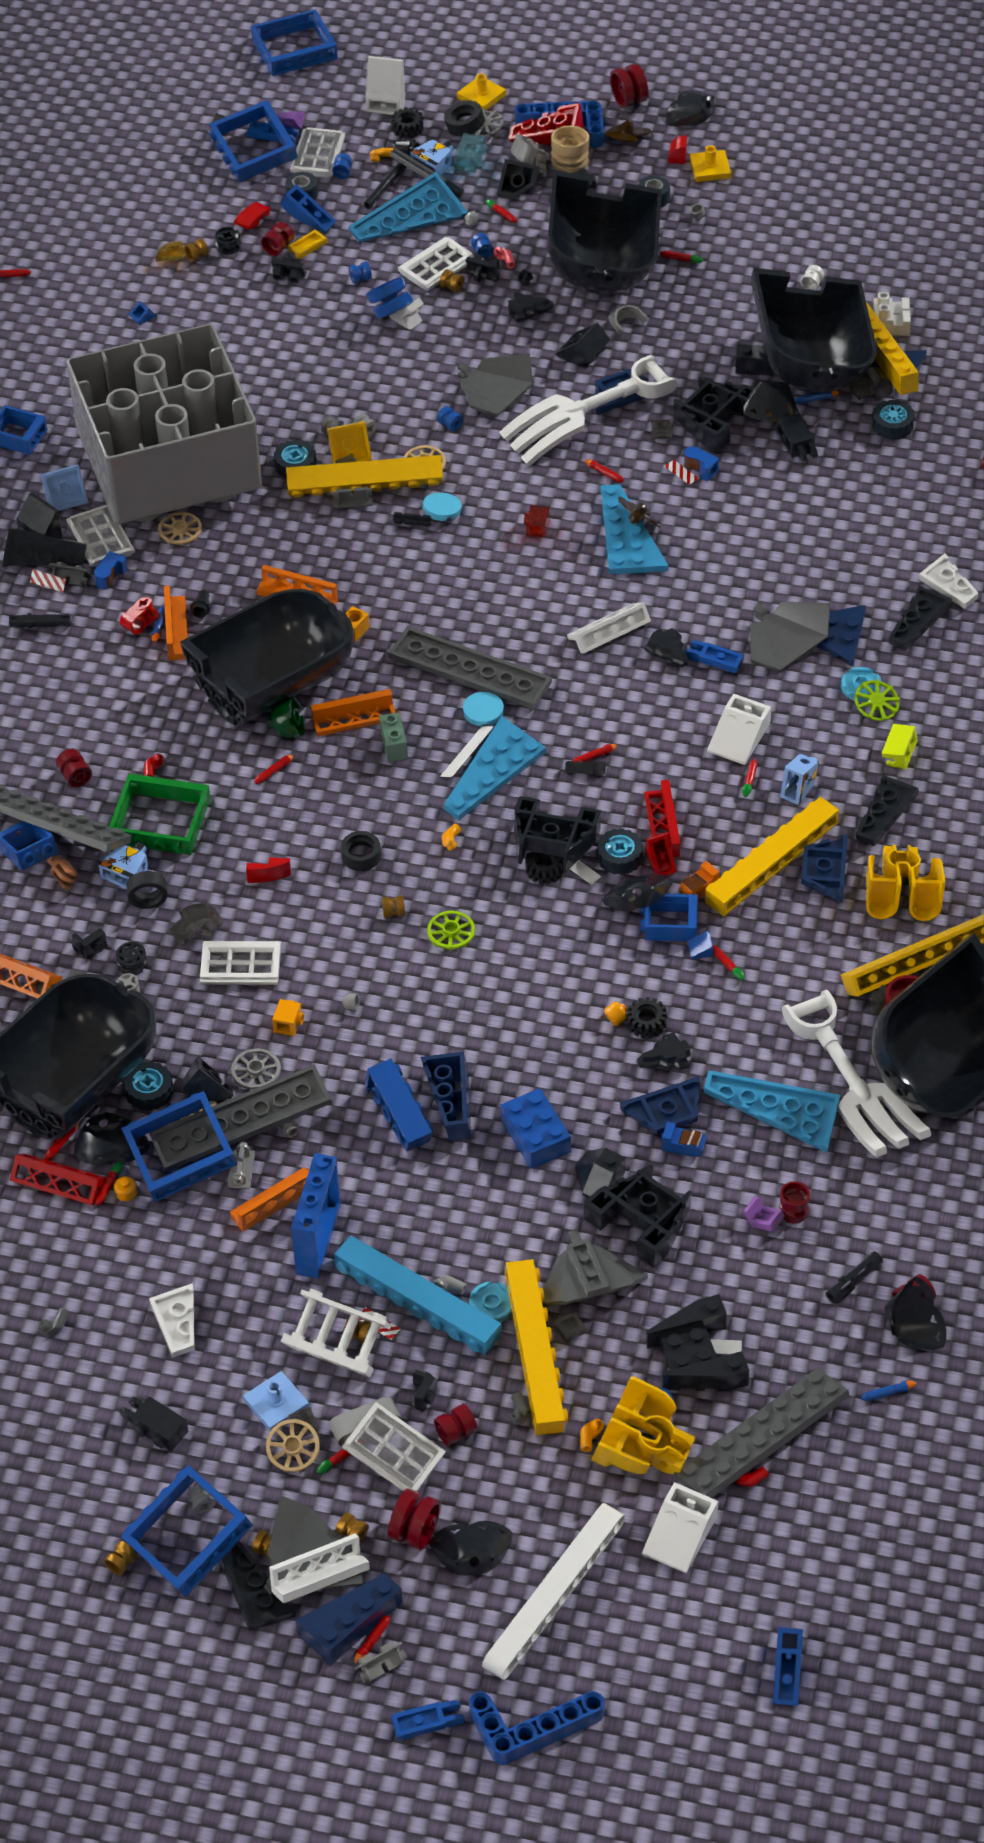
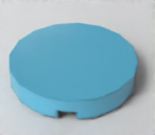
[422,493,462,521]
[841,667,882,702]
[463,692,504,726]
[469,1282,512,1323]

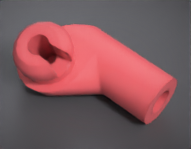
[493,247,516,269]

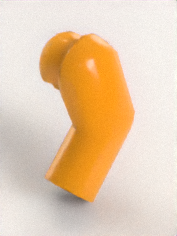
[370,148,394,162]
[441,824,461,851]
[580,1419,604,1452]

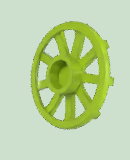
[854,679,900,721]
[427,911,475,951]

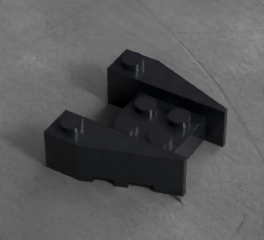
[673,376,757,452]
[514,796,602,872]
[583,1165,692,1267]
[646,1294,750,1391]

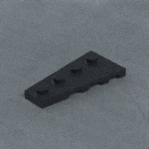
[2,527,87,567]
[889,586,953,651]
[856,775,919,846]
[219,1540,296,1631]

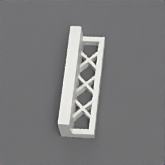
[567,603,651,653]
[269,1534,369,1603]

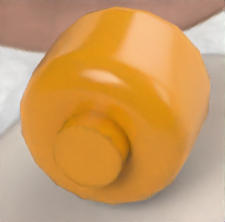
[604,1001,628,1026]
[114,1176,138,1201]

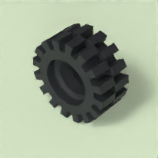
[391,107,424,139]
[525,851,564,885]
[627,997,667,1039]

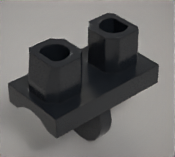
[271,252,307,283]
[466,254,500,283]

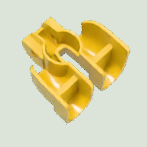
[865,844,945,921]
[591,1376,695,1474]

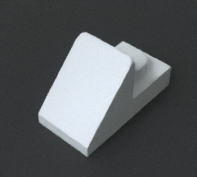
[389,298,424,330]

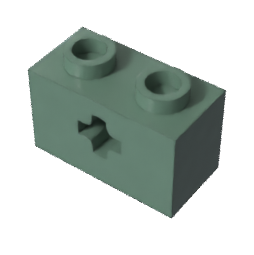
[379,712,408,762]

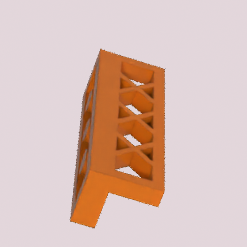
[257,564,338,605]
[164,585,188,660]
[311,689,396,737]
[0,953,63,998]
[230,1167,310,1232]

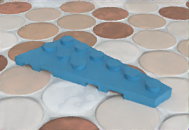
[348,172,468,243]
[601,484,668,574]
[444,716,546,821]
[704,1070,840,1153]

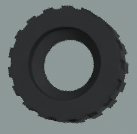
[444,100,485,137]

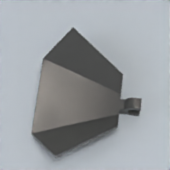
[458,353,533,417]
[750,601,830,671]
[542,1229,648,1307]
[264,1495,363,1594]

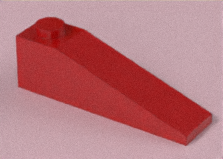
[508,103,584,145]

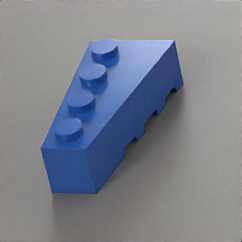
[365,1058,433,1152]

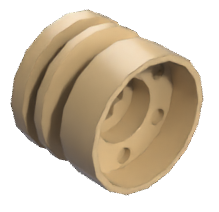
[551,126,589,173]

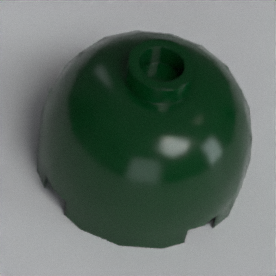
[268,697,305,739]

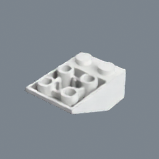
[366,56,405,115]
[707,694,771,765]
[642,1482,718,1573]

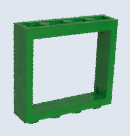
[109,773,211,855]

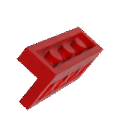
[644,780,681,857]
[9,1153,106,1205]

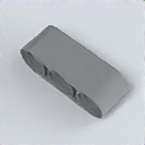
[510,134,539,165]
[329,1397,402,1446]

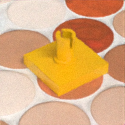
[457,73,506,111]
[689,145,731,182]
[327,421,372,464]

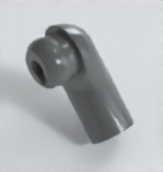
[38,1308,69,1336]
[509,1392,530,1425]

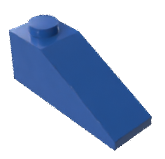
[280,184,336,233]
[773,1627,803,1706]

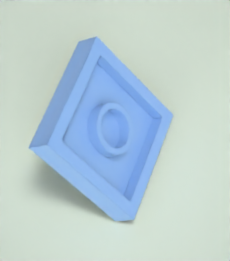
[40,464,88,511]
[243,1371,309,1431]

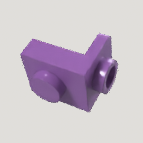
[278,111,305,129]
[744,1196,784,1232]

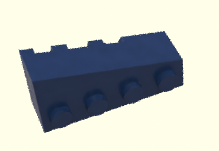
[420,1052,472,1141]
[295,1573,403,1666]

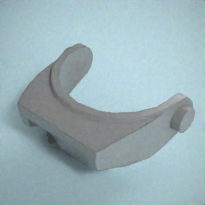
[609,305,648,335]

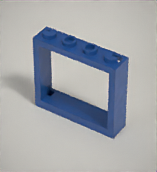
[251,9,338,76]
[209,100,298,182]
[122,1091,237,1202]
[291,1153,341,1279]
[121,1465,253,1598]

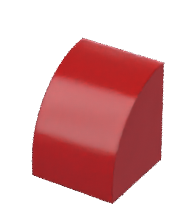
[668,135,687,164]

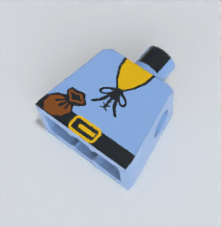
[410,140,453,175]
[780,754,819,805]
[99,842,148,889]

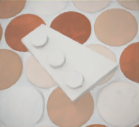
[919,554,978,609]
[149,1283,195,1358]

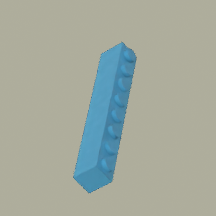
[334,1235,502,1356]

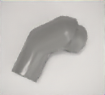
[432,1275,467,1294]

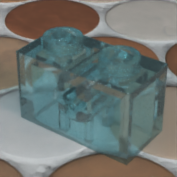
[454,133,487,173]

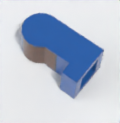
[684,446,719,482]
[94,551,128,589]
[662,1122,707,1157]

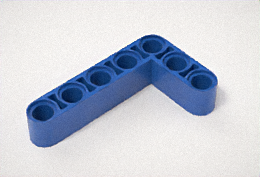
[515,101,604,148]
[469,1691,605,1765]

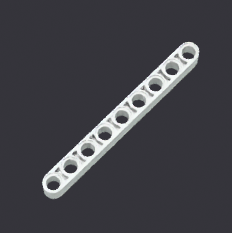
[482,1503,625,1680]

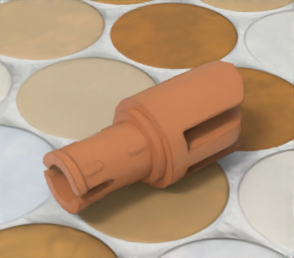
[46,854,79,890]

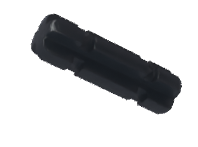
[393,512,432,526]
[565,761,606,775]

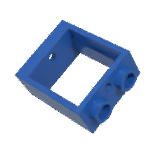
[0,405,48,455]
[0,821,59,871]
[640,894,697,941]

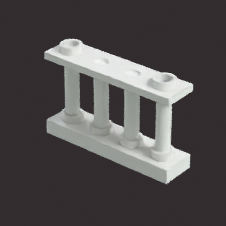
[281,1289,391,1378]

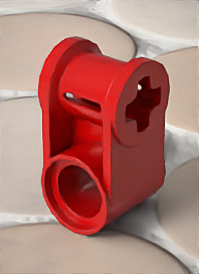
[120,597,159,634]

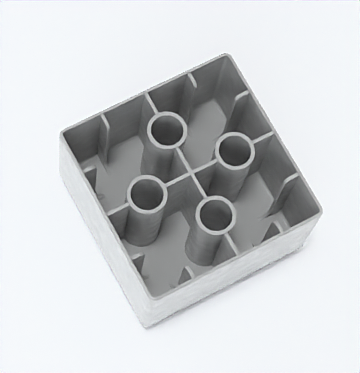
[67,324,262,524]

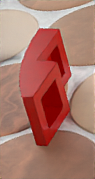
[234,202,271,230]
[246,857,291,883]

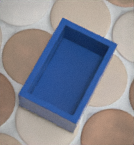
[500,1088,571,1169]

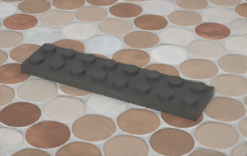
[389,626,552,710]
[0,784,132,852]
[149,1064,332,1172]
[674,1368,850,1498]

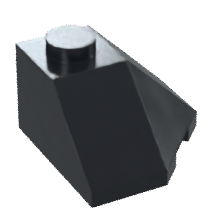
[497,159,540,199]
[182,1056,234,1101]
[575,1148,625,1198]

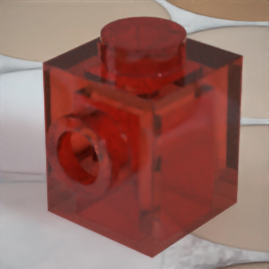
[524,505,550,538]

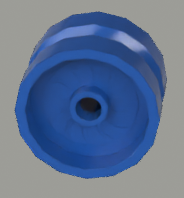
[366,276,414,318]

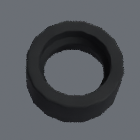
[341,831,381,871]
[126,871,168,909]

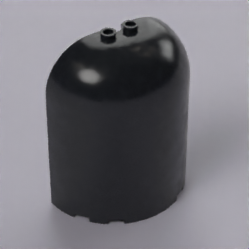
[548,170,662,295]
[751,268,877,393]
[180,589,354,725]
[871,933,984,1118]
[0,974,156,1140]

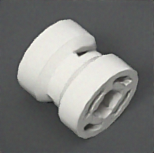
[801,265,824,290]

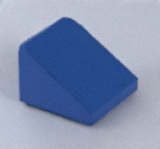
[128,301,157,325]
[688,931,713,959]

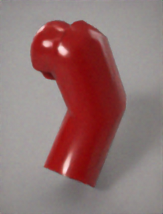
[144,753,164,777]
[734,1466,769,1487]

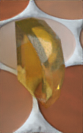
[156,241,185,262]

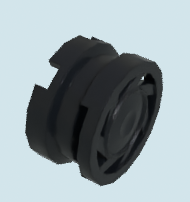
[215,226,241,255]
[116,942,148,975]

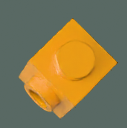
[272,999,304,1037]

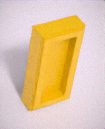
[288,230,327,259]

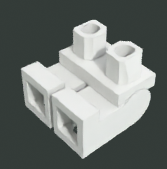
[873,292,911,336]

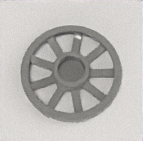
[469,109,503,138]
[231,1048,281,1091]

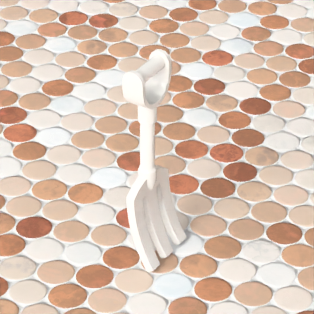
[499,355,677,467]
[782,990,931,1158]

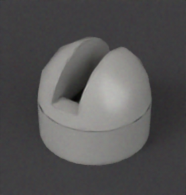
[690,203,705,220]
[465,210,479,226]
[342,993,360,1011]

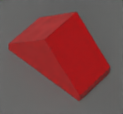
[645,833,677,877]

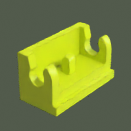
[882,724,918,770]

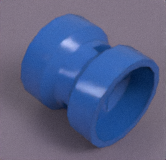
[332,153,352,179]
[471,233,494,259]
[348,261,372,284]
[437,406,463,432]

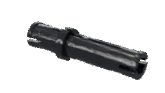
[9,613,70,629]
[825,1251,883,1304]

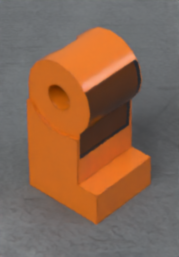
[678,861,720,900]

